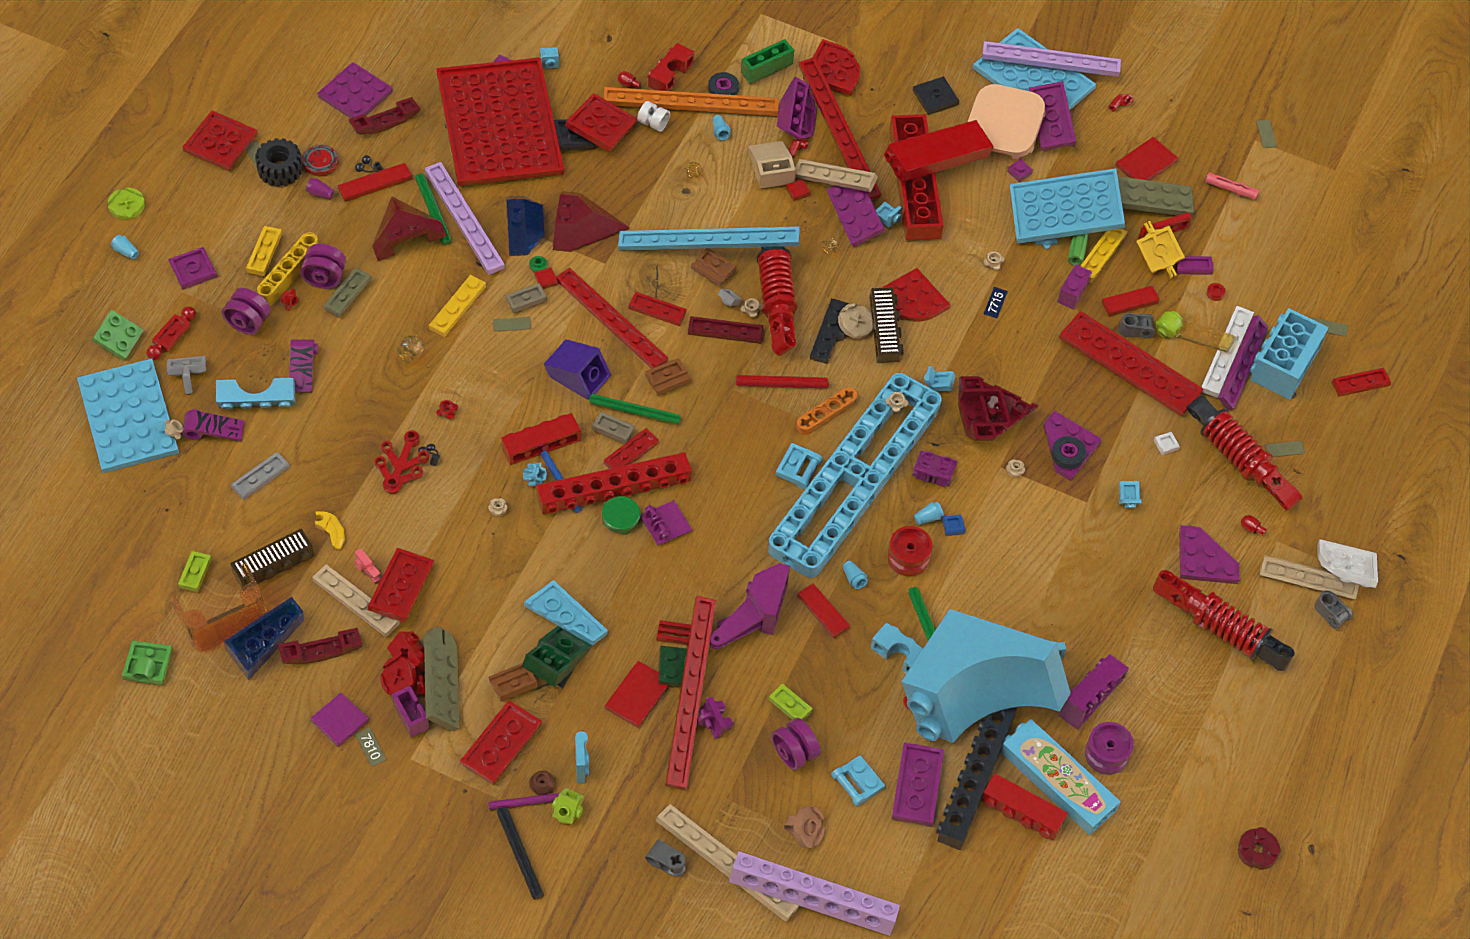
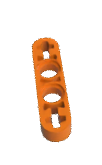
[796,388,857,435]

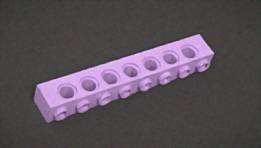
[729,851,900,936]

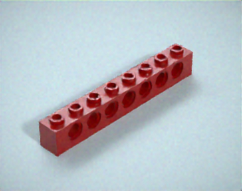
[536,452,692,514]

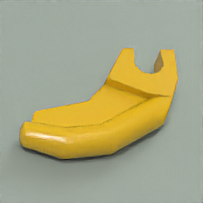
[315,512,345,550]

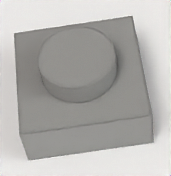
[717,289,743,306]

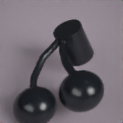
[355,155,383,172]
[418,443,440,466]

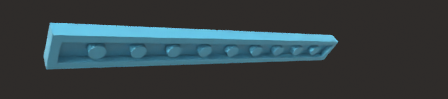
[618,227,800,250]

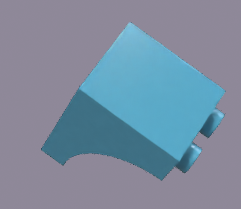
[901,609,1071,743]

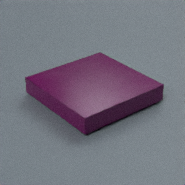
[168,247,217,290]
[310,692,369,747]

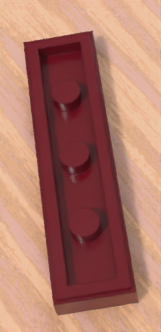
[688,316,764,344]

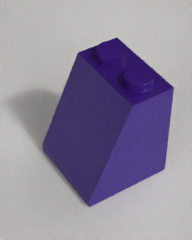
[544,339,611,400]

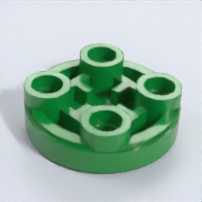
[602,496,640,535]

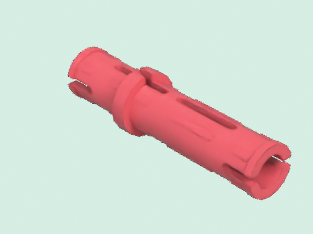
[1205,172,1259,200]

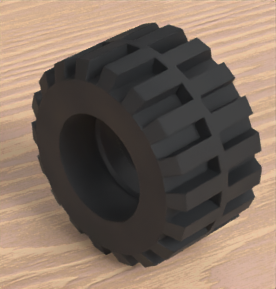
[255,138,303,187]

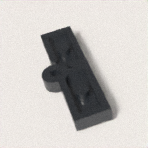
[810,298,849,364]

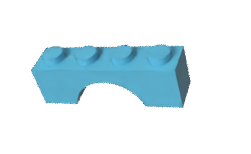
[216,378,295,410]

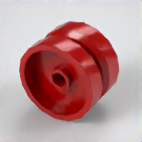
[887,526,933,576]

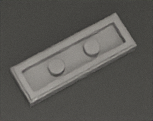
[231,452,290,500]

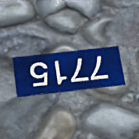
[983,287,1008,318]

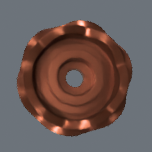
[529,771,555,795]

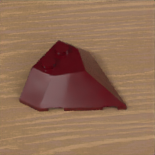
[553,191,629,252]
[372,197,446,261]
[958,376,1039,441]

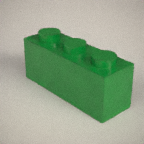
[740,39,795,84]

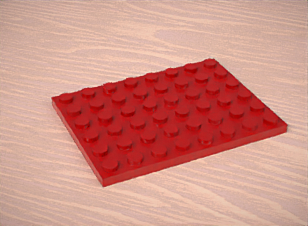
[436,57,564,186]

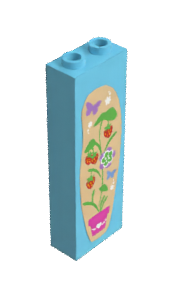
[1000,719,1121,835]

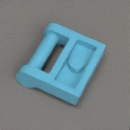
[775,443,822,489]
[575,731,589,783]
[831,755,885,807]

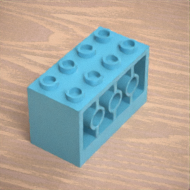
[1250,308,1329,400]

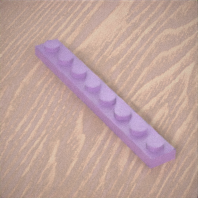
[982,41,1121,77]
[425,162,505,275]

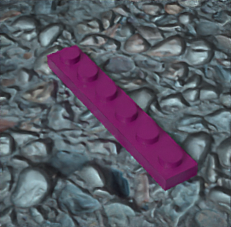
[1218,315,1268,410]

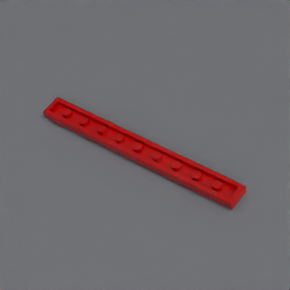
[799,57,881,200]
[665,595,716,790]

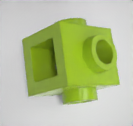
[552,788,584,824]

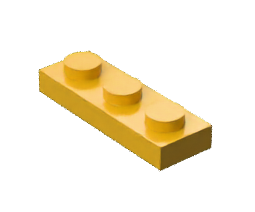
[246,226,282,276]

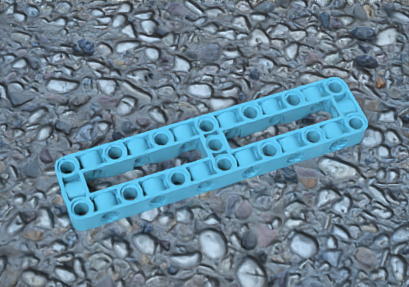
[768,373,941,578]

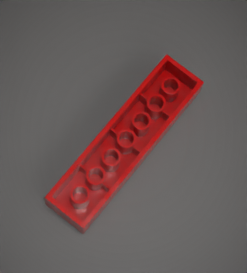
[889,114,943,241]

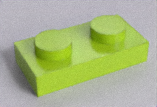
[178,551,212,592]
[769,684,813,720]

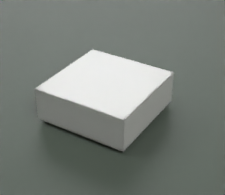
[1154,432,1180,455]

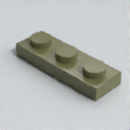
[324,268,371,318]

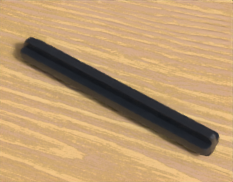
[497,806,543,900]

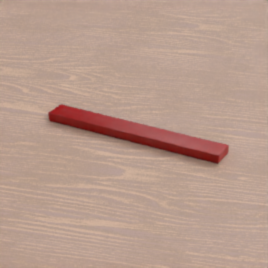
[556,267,668,369]

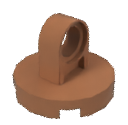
[784,806,825,848]

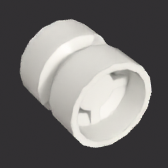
[637,101,670,132]

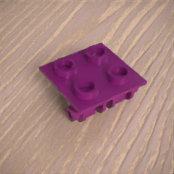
[912,451,957,487]
[640,500,692,546]

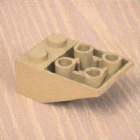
[748,141,796,188]

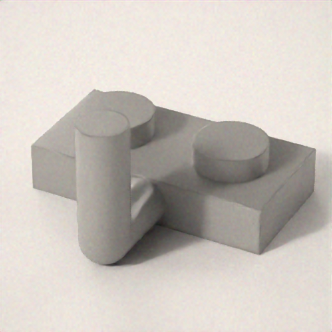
[167,356,206,394]

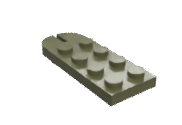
[1117,176,1194,217]
[422,627,460,731]

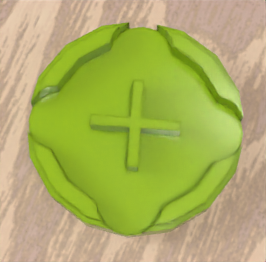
[108,188,145,220]

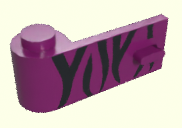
[289,340,318,393]
[182,409,244,442]

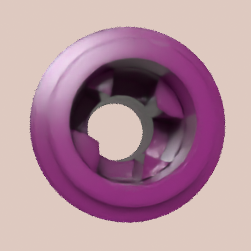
[306,178,334,199]

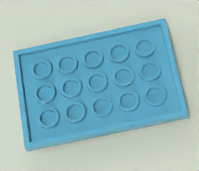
[973,28,1096,110]
[1010,168,1125,244]
[77,359,179,473]

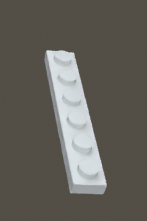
[1202,306,1254,398]

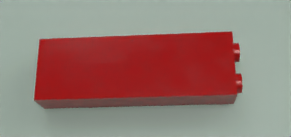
[884,120,994,182]

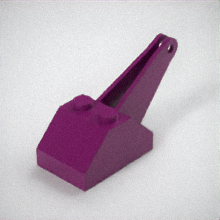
[709,563,790,650]

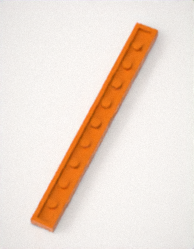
[603,87,779,116]

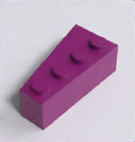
[1059,654,1129,730]

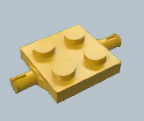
[1136,221,1185,279]

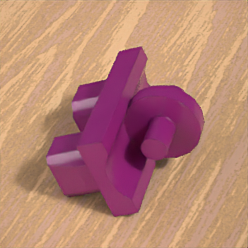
[697,696,733,739]

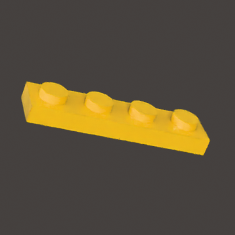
[1081,229,1127,283]
[429,275,486,338]

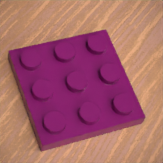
[317,62,393,119]

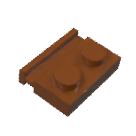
[691,248,736,286]
[645,358,691,396]
[489,663,538,702]

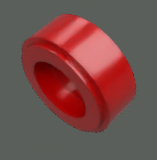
[1206,283,1226,301]

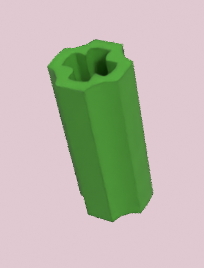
[1067,233,1089,266]

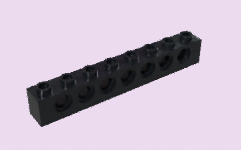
[936,707,1017,851]

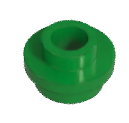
[529,256,547,272]

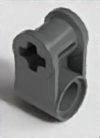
[1118,313,1155,338]
[1314,590,1353,629]
[645,840,686,877]

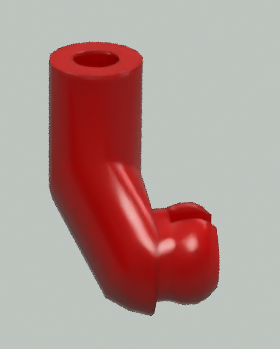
[1108,94,1133,112]
[788,139,809,158]

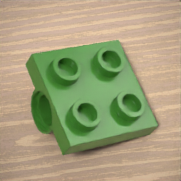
[91,310,143,361]
[122,640,173,685]

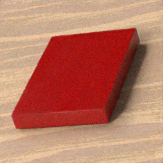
[1115,137,1178,181]
[605,661,669,728]

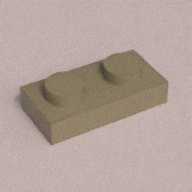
[505,283,547,313]
[592,412,635,444]

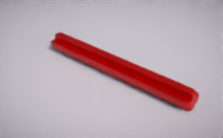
[736,375,828,388]

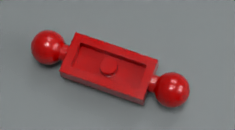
[146,306,196,360]

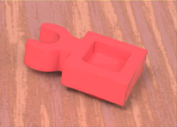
[354,548,381,584]

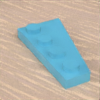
[524,580,608,646]

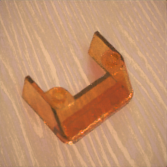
[170,562,268,652]

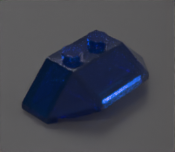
[506,196,545,256]

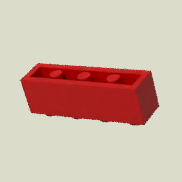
[501,413,581,466]
[981,773,1068,841]

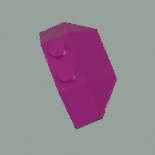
[777,77,817,140]

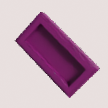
[1175,256,1214,275]

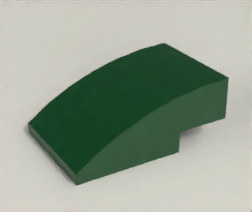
[522,626,592,687]

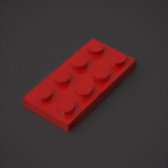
[368,548,434,623]
[460,700,542,785]

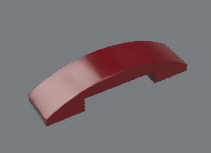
[349,97,420,134]
[278,628,362,664]

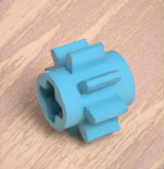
[523,463,547,486]

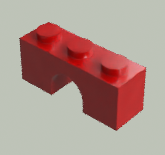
[647,43,694,91]

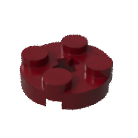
[1237,827,1281,870]

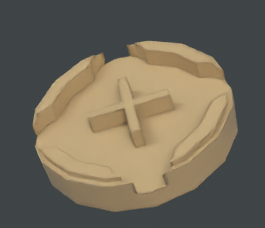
[838,303,873,339]

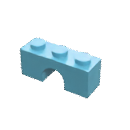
[870,623,923,674]

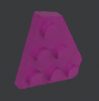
[1043,410,1102,481]
[1179,525,1239,584]

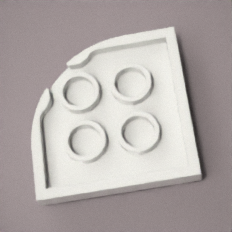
[1317,539,1378,588]

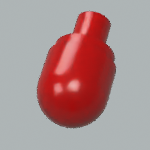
[617,71,641,89]
[1241,515,1267,536]

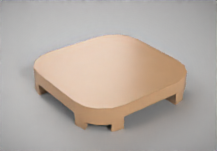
[968,84,1045,159]

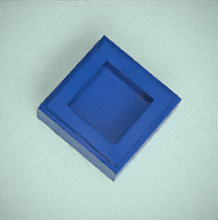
[942,514,965,536]

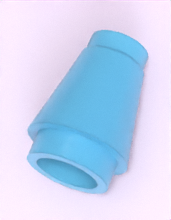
[712,115,731,140]
[111,234,139,260]
[914,502,944,525]
[842,561,868,589]

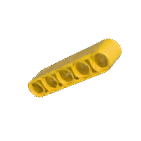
[257,232,318,306]

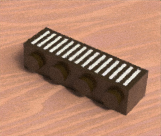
[869,287,904,363]
[230,528,314,591]

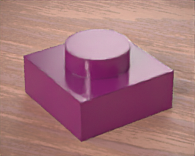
[1007,159,1033,182]

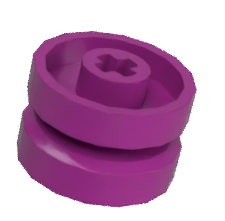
[300,244,346,289]
[221,288,271,335]
[771,717,821,771]
[1085,722,1134,775]

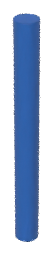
[540,451,582,513]

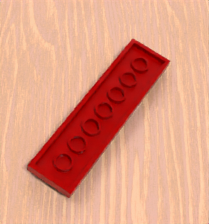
[1059,311,1203,416]

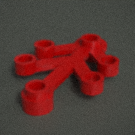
[374,430,429,494]

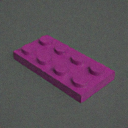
[1029,81,1076,151]
[827,185,885,248]
[891,742,944,826]

